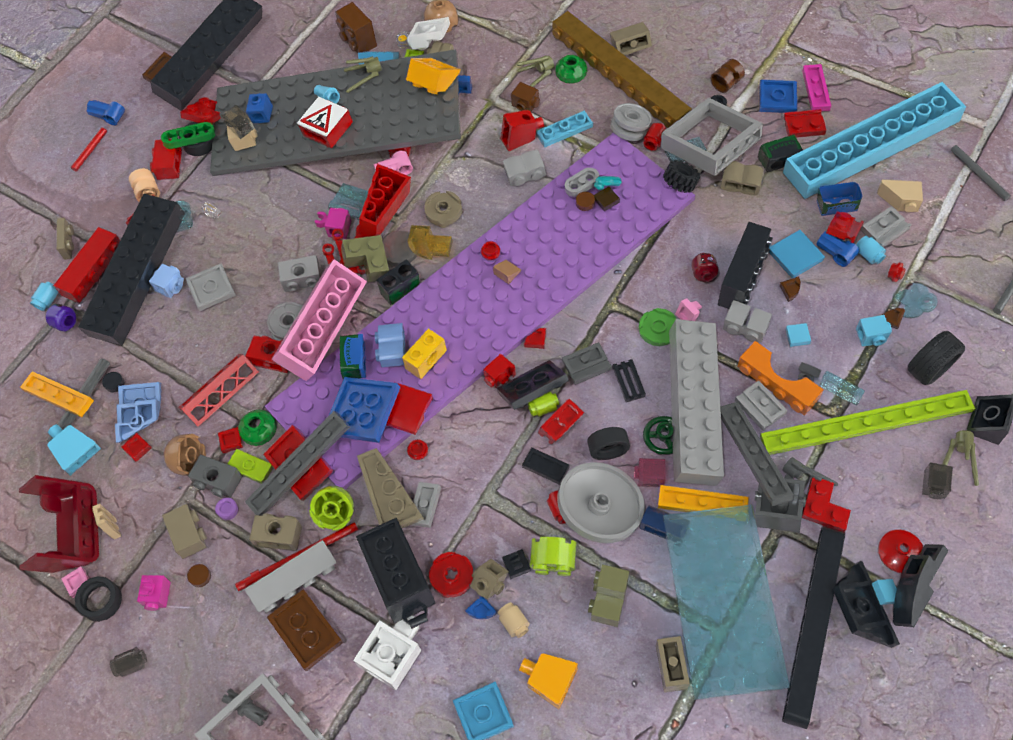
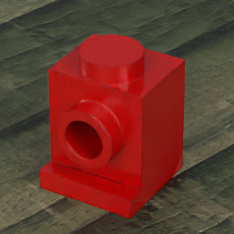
[483,353,516,388]

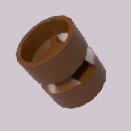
[710,59,745,93]

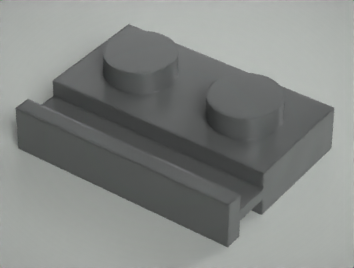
[562,342,612,385]

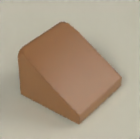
[493,260,521,284]

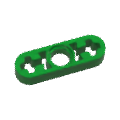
[161,122,216,149]

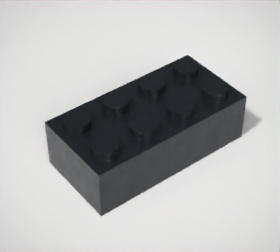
[717,222,773,309]

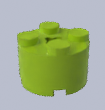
[530,537,576,576]

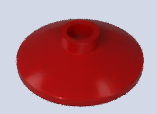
[878,530,923,573]

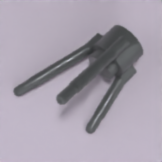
[782,457,838,497]

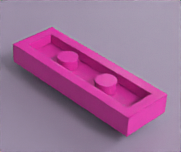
[802,64,831,111]

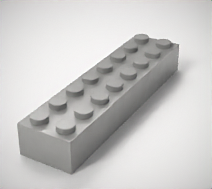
[669,319,724,486]

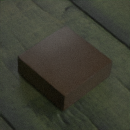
[594,186,620,212]

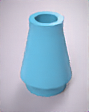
[314,85,340,104]

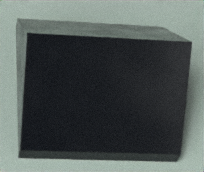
[966,394,1013,445]

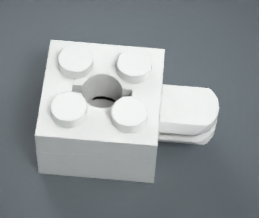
[353,616,421,690]

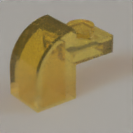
[407,225,453,260]

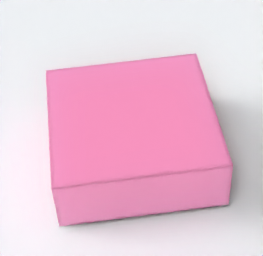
[61,567,89,598]

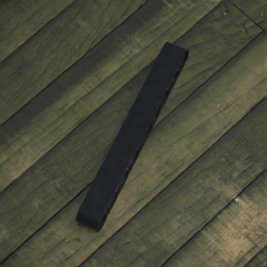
[782,526,845,729]

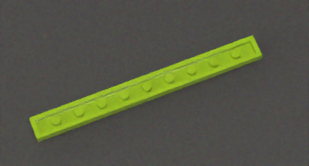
[760,390,975,455]

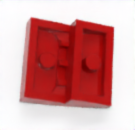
[386,382,432,435]

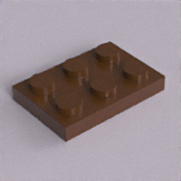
[267,589,343,671]

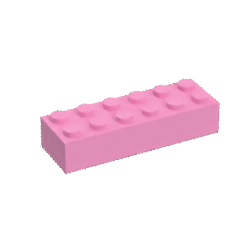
[271,260,367,381]

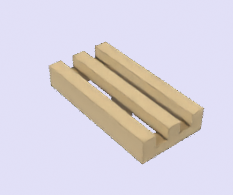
[92,504,121,540]

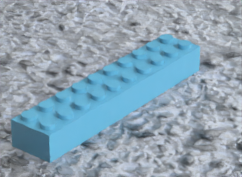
[783,82,966,199]

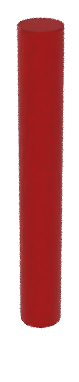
[71,127,107,172]

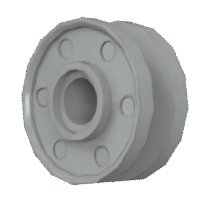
[610,103,652,141]
[267,302,303,341]

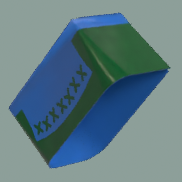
[816,182,863,216]
[340,334,366,379]

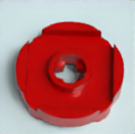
[429,552,474,598]

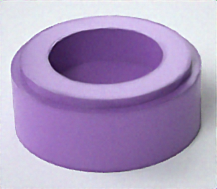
[215,498,238,520]

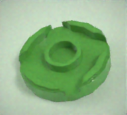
[639,308,676,346]

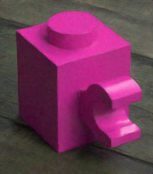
[315,208,352,239]
[137,575,171,611]

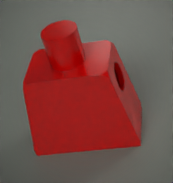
[500,110,544,151]

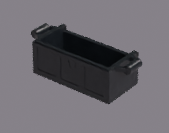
[356,517,436,629]

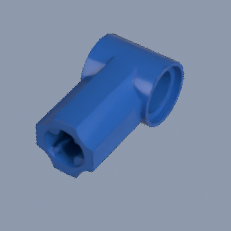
[86,100,125,126]
[816,231,860,267]

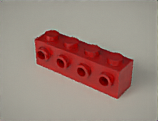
[53,227,120,304]

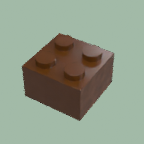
[335,2,377,53]

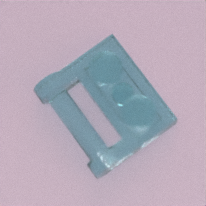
[328,183,368,220]

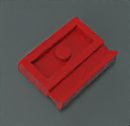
[783,109,827,138]
[826,211,864,243]

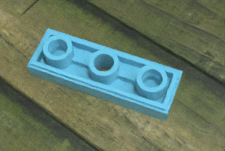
[536,110,593,148]

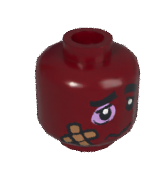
[691,253,719,282]

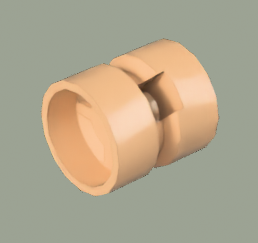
[129,168,160,202]

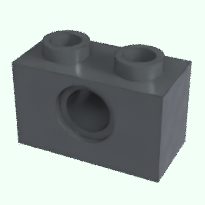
[188,454,242,498]

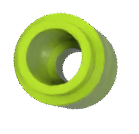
[527,391,559,417]

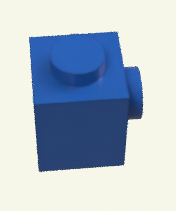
[246,93,273,123]

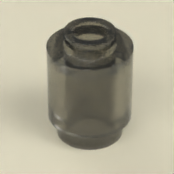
[110,647,147,677]

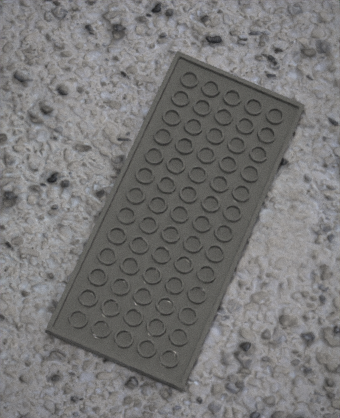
[210,49,461,176]

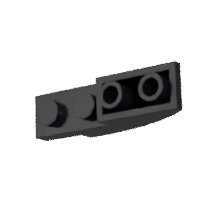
[893,544,948,628]

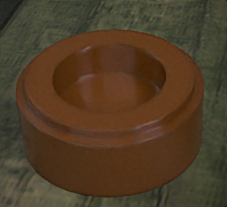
[576,192,595,211]
[187,564,211,587]

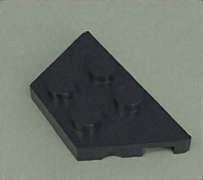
[832,561,900,648]

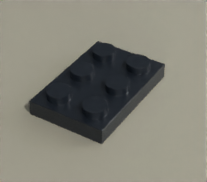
[497,360,569,410]

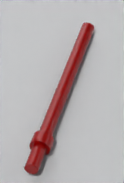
[235,522,358,591]

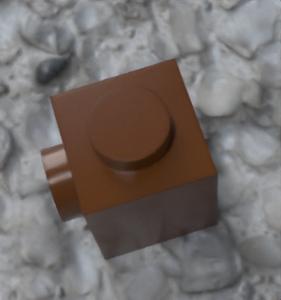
[511,82,540,112]

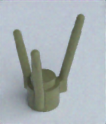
[516,55,554,87]
[344,56,382,93]
[940,430,979,486]

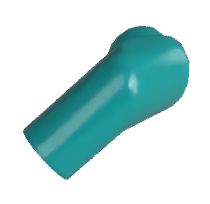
[594,176,622,190]

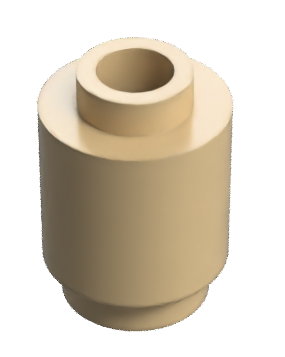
[498,602,530,638]

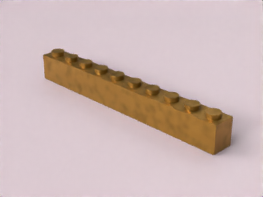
[552,11,692,128]

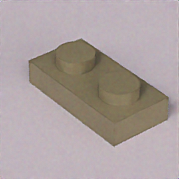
[57,218,74,260]

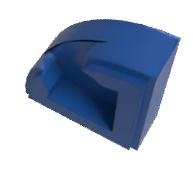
[465,596,497,620]

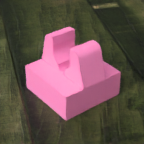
[675,298,702,321]

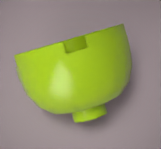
[309,486,354,530]

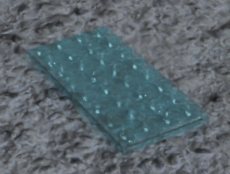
[663,504,790,700]

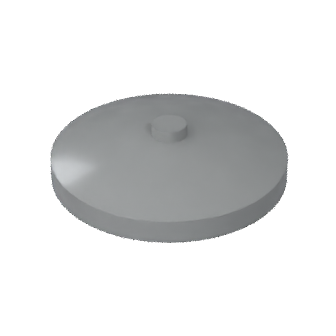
[557,462,645,543]

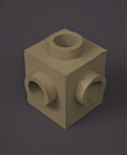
[470,559,509,600]

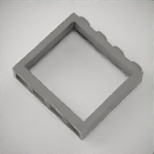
[661,98,763,176]
[194,673,325,740]

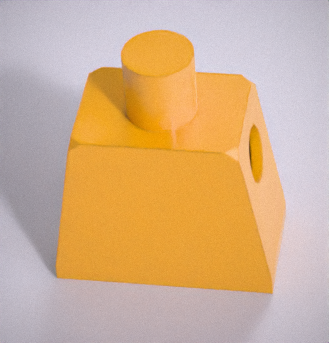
[519,653,578,709]

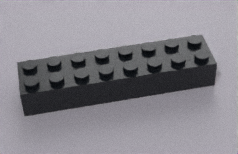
[150,0,262,111]
[78,194,185,346]

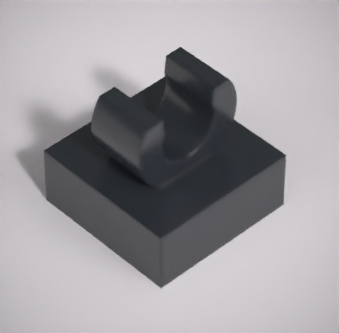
[798,362,822,382]
[502,549,531,580]

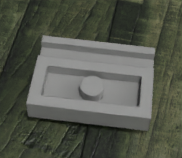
[861,206,911,247]
[735,381,787,431]

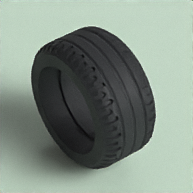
[908,331,965,385]

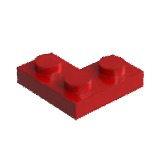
[180,97,221,124]
[802,477,851,532]

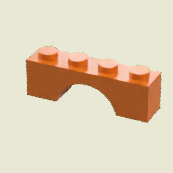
[737,341,824,416]

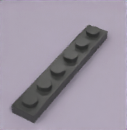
[720,402,794,506]
[245,411,350,516]

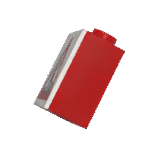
[297,97,353,149]

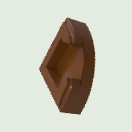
[780,276,801,302]
[882,308,906,329]

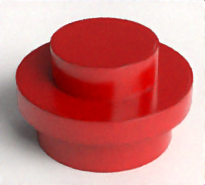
[481,241,500,260]
[888,262,906,282]
[407,439,428,460]

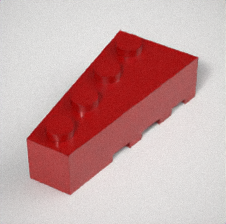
[359,163,411,237]

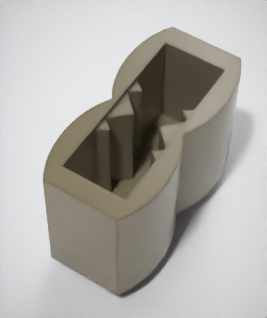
[720,161,764,195]

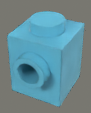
[856,315,892,347]

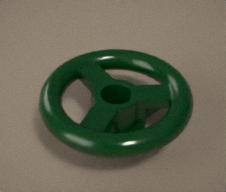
[643,416,674,455]

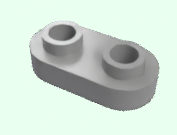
[565,168,599,197]

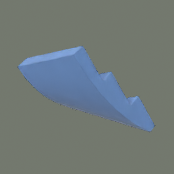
[115,382,161,443]

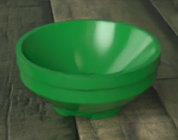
[555,55,587,84]
[238,409,277,446]

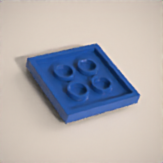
[329,377,400,443]

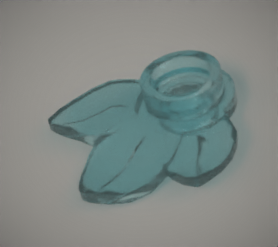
[895,283,938,318]

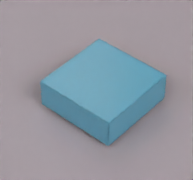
[785,323,811,347]
[872,579,897,605]

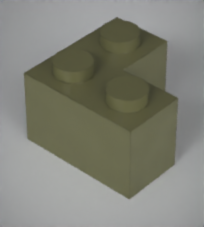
[341,235,389,282]
[588,564,629,627]

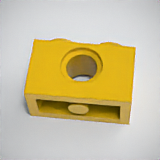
[402,328,447,379]

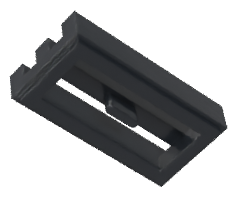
[613,359,646,402]

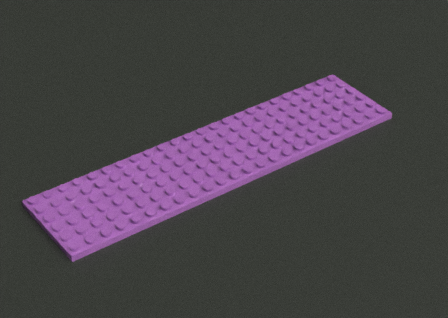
[265,133,695,489]

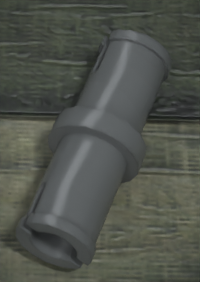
[222,688,269,726]

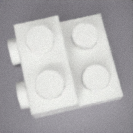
[407,17,450,50]

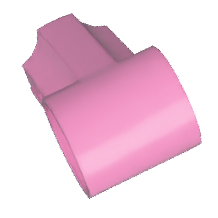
[373,151,413,175]

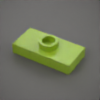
[227,449,274,484]

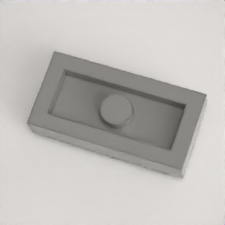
[412,482,441,528]

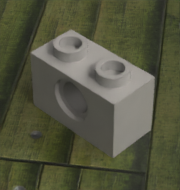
[278,255,321,292]

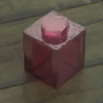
[634,458,665,487]

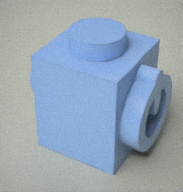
[149,264,184,298]

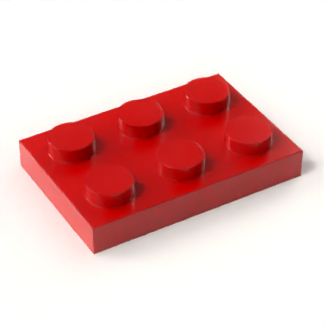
[263,425,333,501]

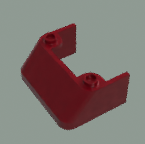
[19,475,99,573]

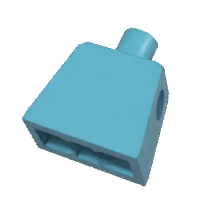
[47,424,101,476]

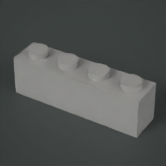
[244,540,337,613]

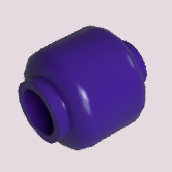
[45,304,77,331]

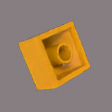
[406,58,461,94]

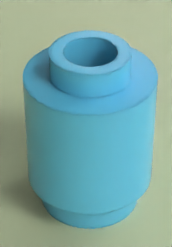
[856,235,886,264]
[30,282,59,311]

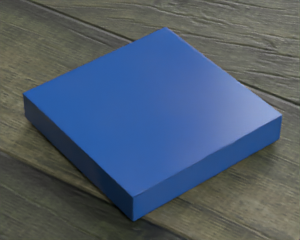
[759,80,797,113]

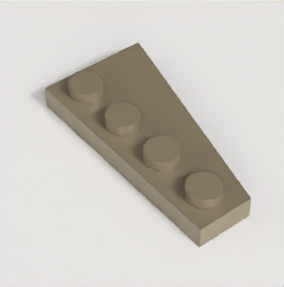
[357,448,424,528]

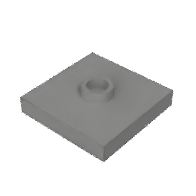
[186,263,236,311]

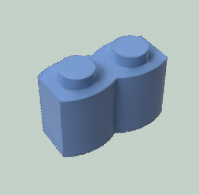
[375,323,406,367]

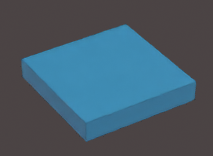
[769,230,825,278]
[453,681,514,740]

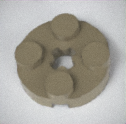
[425,191,463,228]

